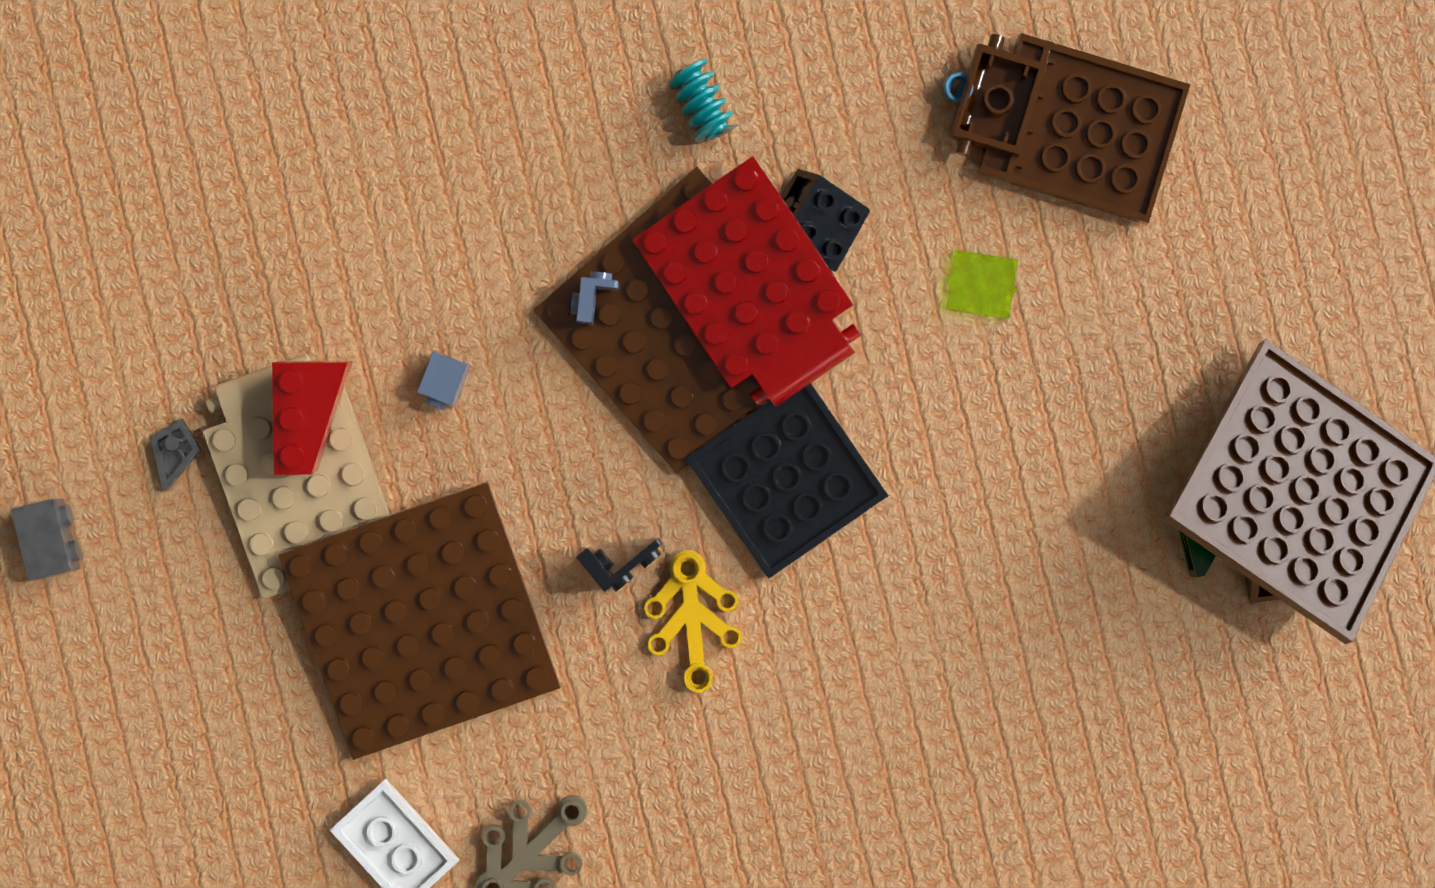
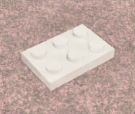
[330,779,460,888]

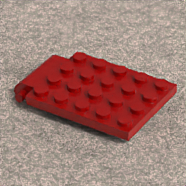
[632,156,861,407]

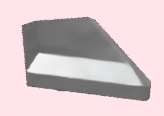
[150,419,202,491]

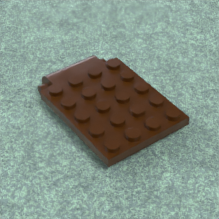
[949,33,1191,225]

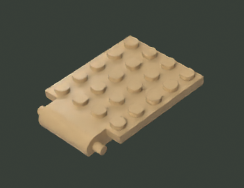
[202,354,390,599]

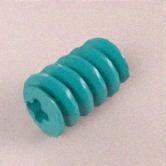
[668,58,738,142]

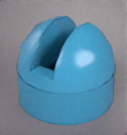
[942,72,973,103]

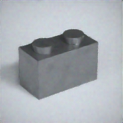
[11,499,83,581]

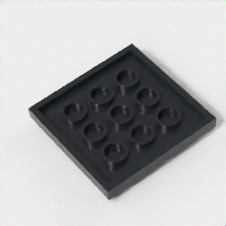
[686,383,889,579]

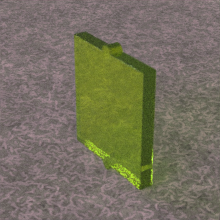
[946,250,1018,319]

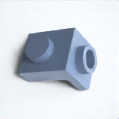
[571,272,619,325]

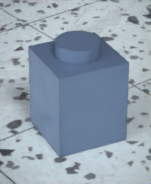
[417,351,471,410]

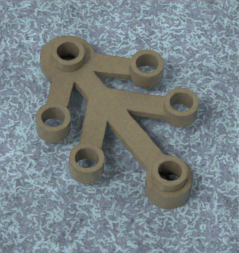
[475,795,588,888]

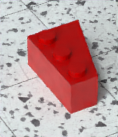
[272,361,353,475]

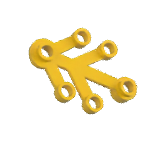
[644,550,742,693]

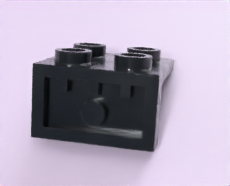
[782,169,870,272]
[576,538,663,592]

